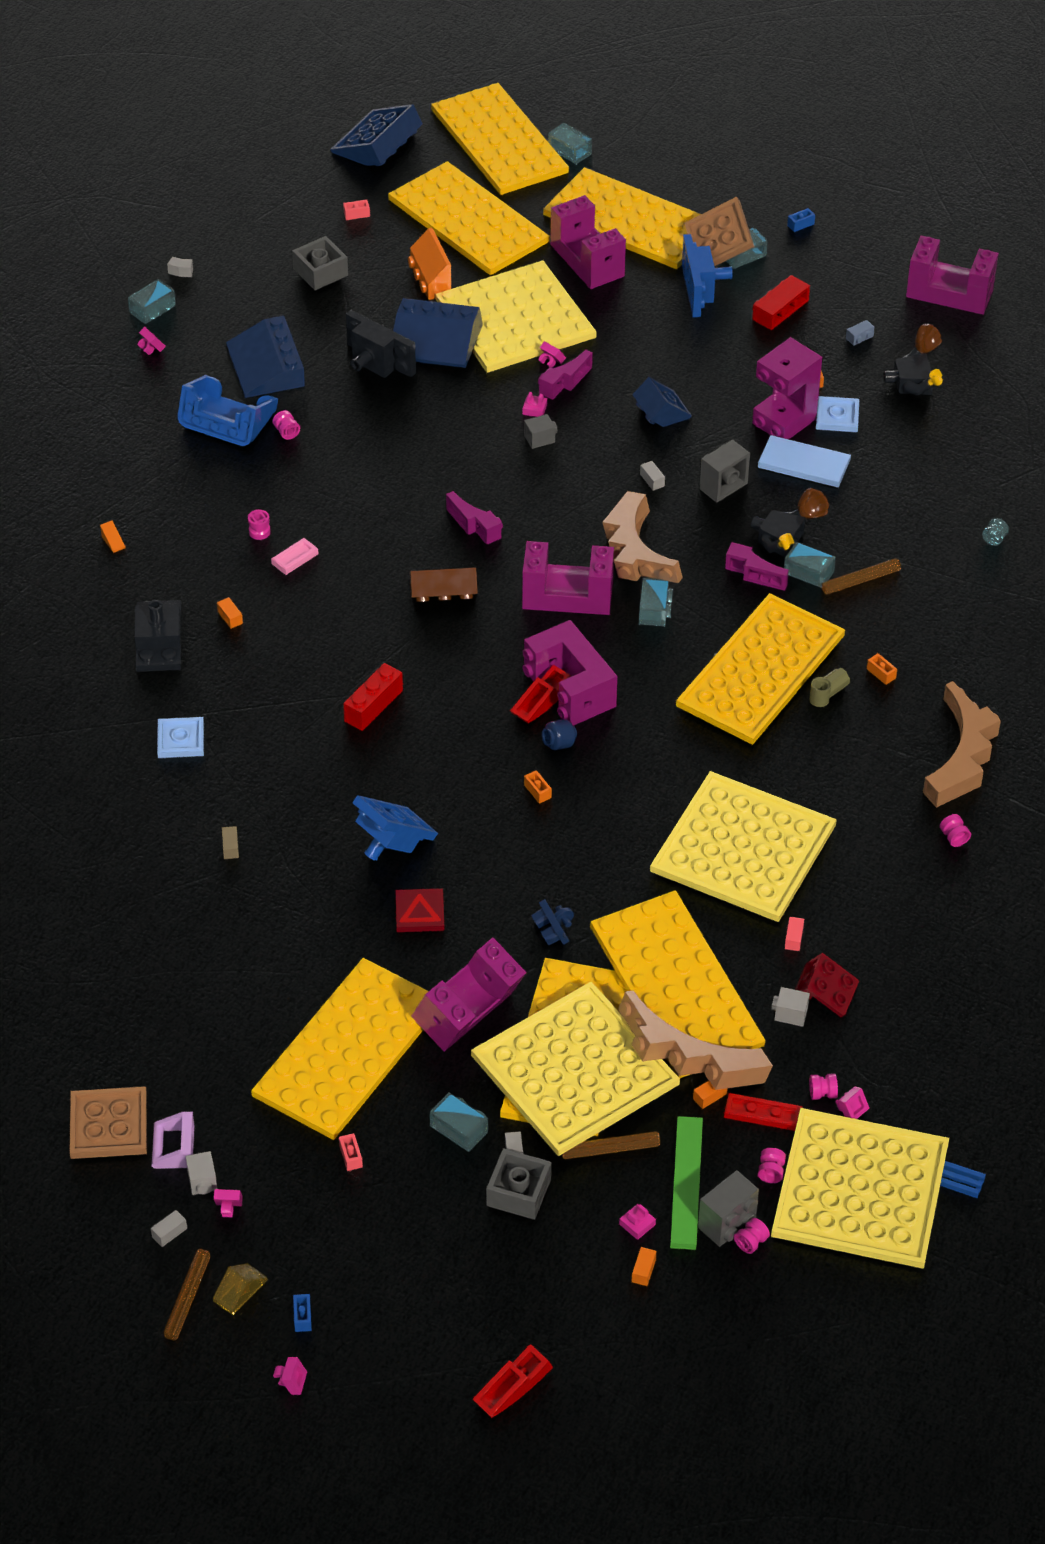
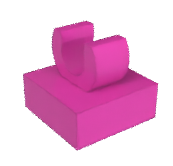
[137,327,166,355]
[539,341,566,368]
[523,392,547,417]
[835,1086,869,1119]
[214,1189,243,1217]
[619,1204,656,1240]
[273,1357,307,1395]

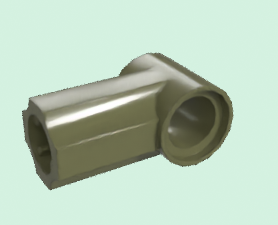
[809,668,850,707]

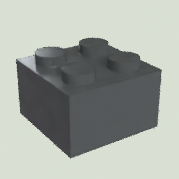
[292,236,348,290]
[700,440,750,502]
[486,1148,551,1220]
[698,1170,759,1247]

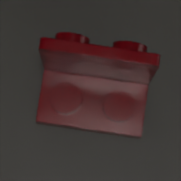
[795,953,859,1017]

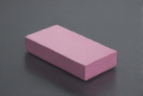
[271,538,318,575]

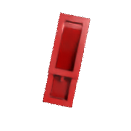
[510,665,571,723]
[473,1344,553,1418]

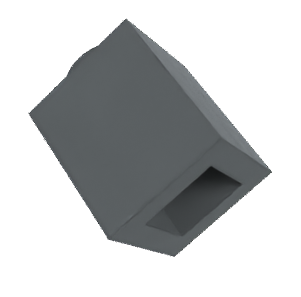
[524,414,558,449]

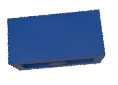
[787,208,815,232]
[293,1294,312,1332]

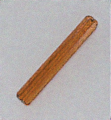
[822,558,901,594]
[562,1132,660,1159]
[164,1249,210,1340]

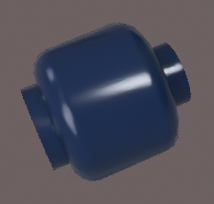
[542,719,577,750]

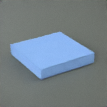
[816,396,859,432]
[158,717,204,758]

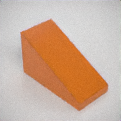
[100,521,125,553]

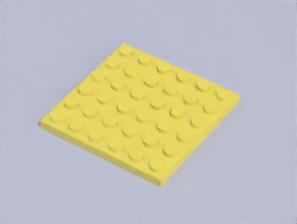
[435,261,596,373]
[650,771,836,922]
[471,982,680,1156]
[771,1108,949,1269]

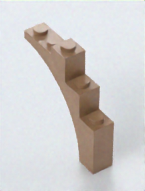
[603,491,683,583]
[923,681,1000,807]
[618,990,773,1090]

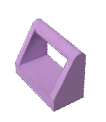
[152,1112,194,1169]

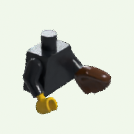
[883,324,943,396]
[751,488,829,558]

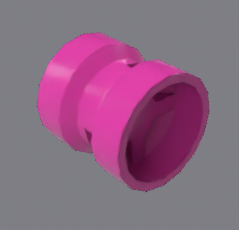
[273,411,300,440]
[248,510,270,540]
[940,814,971,847]
[809,1073,838,1100]
[758,1148,786,1183]
[734,1218,770,1254]

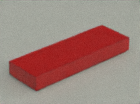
[724,1093,803,1131]

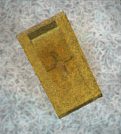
[213,1264,267,1315]

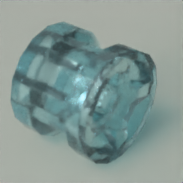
[982,518,1009,545]

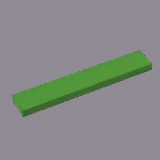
[670,1116,703,1250]

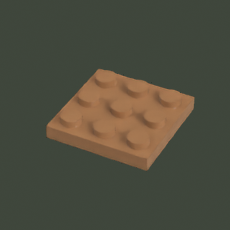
[684,197,755,266]
[70,1087,147,1159]

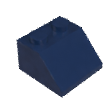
[632,377,692,427]

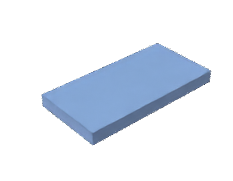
[758,435,851,488]

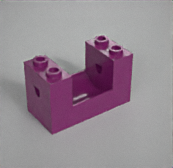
[550,195,626,289]
[906,236,999,315]
[752,337,822,440]
[522,541,614,615]
[523,620,617,726]
[411,938,527,1052]

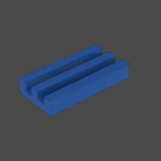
[940,1161,986,1198]

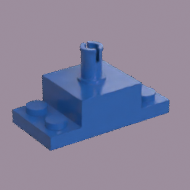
[682,234,732,317]
[353,795,438,861]

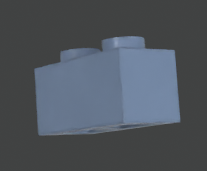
[846,320,874,346]

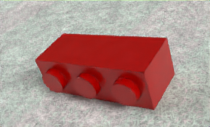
[752,275,810,330]
[343,663,403,731]

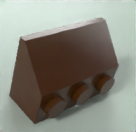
[409,568,478,602]

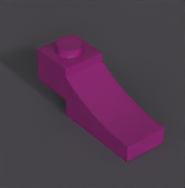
[538,350,593,400]
[446,491,503,544]
[725,542,789,591]

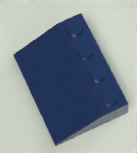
[330,104,423,166]
[393,298,483,368]
[226,316,305,398]

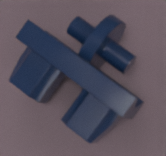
[531,899,574,945]

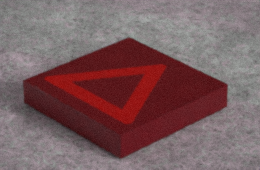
[396,889,444,932]

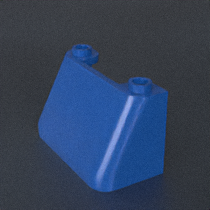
[178,375,278,446]

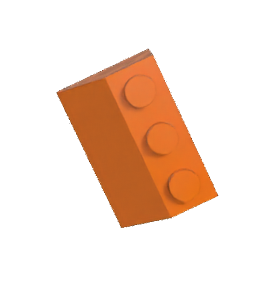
[408,228,451,300]

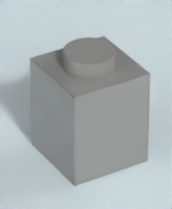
[772,987,810,1026]
[185,1151,217,1195]

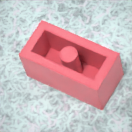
[343,200,370,220]
[785,917,804,951]
[339,1133,363,1171]

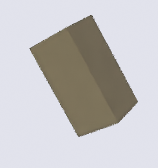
[222,826,239,859]

